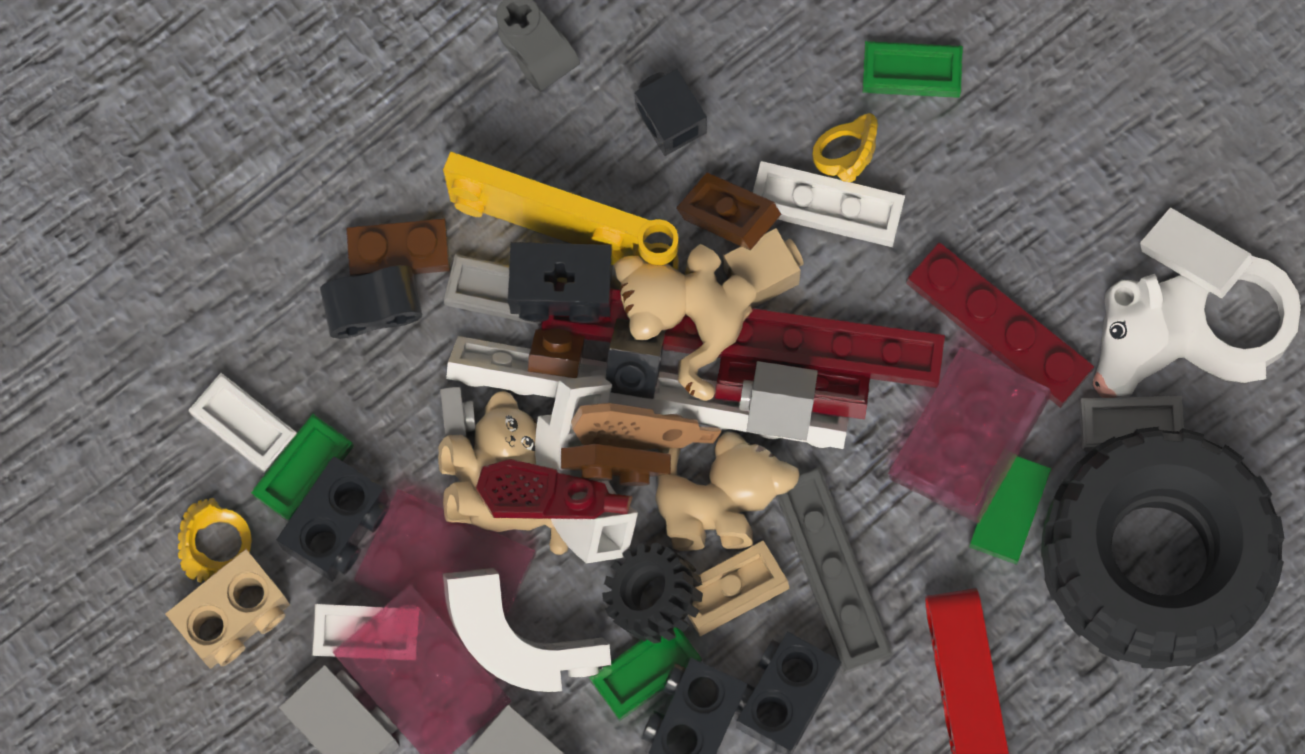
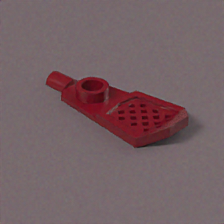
[476,459,632,519]

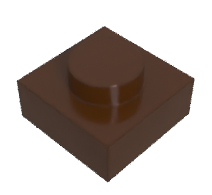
[527,329,585,378]

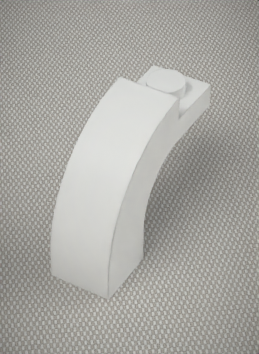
[535,375,638,563]
[443,568,611,692]

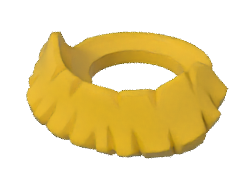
[812,113,878,182]
[178,498,252,583]

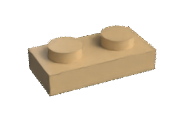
[688,540,790,637]

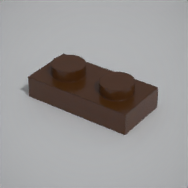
[676,172,781,251]
[346,218,450,276]
[561,444,671,486]

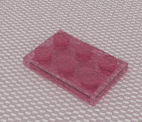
[888,347,1051,524]
[354,489,536,628]
[332,584,511,754]

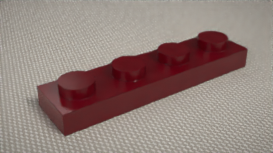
[906,242,1094,408]

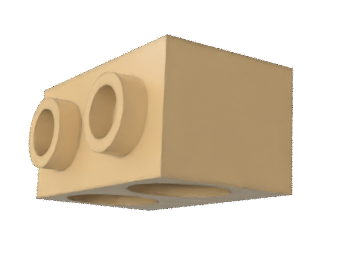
[165,549,290,669]

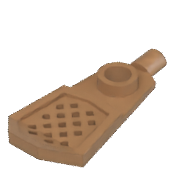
[571,403,721,449]

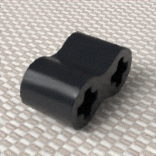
[320,265,422,339]

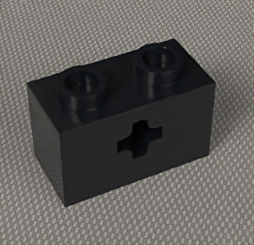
[508,242,613,323]

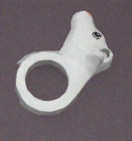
[1093,256,1301,398]

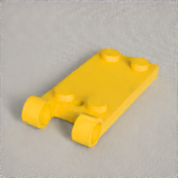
[443,151,679,271]

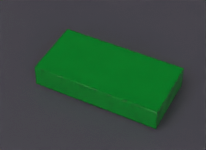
[862,41,963,98]
[251,414,354,522]
[969,451,1052,565]
[589,627,702,721]

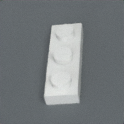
[753,161,905,247]

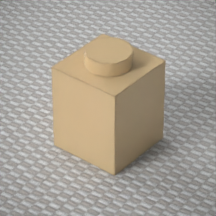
[723,228,804,308]

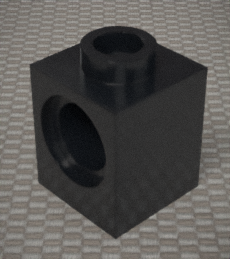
[634,69,707,156]
[605,318,666,399]

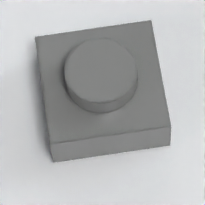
[440,387,476,440]

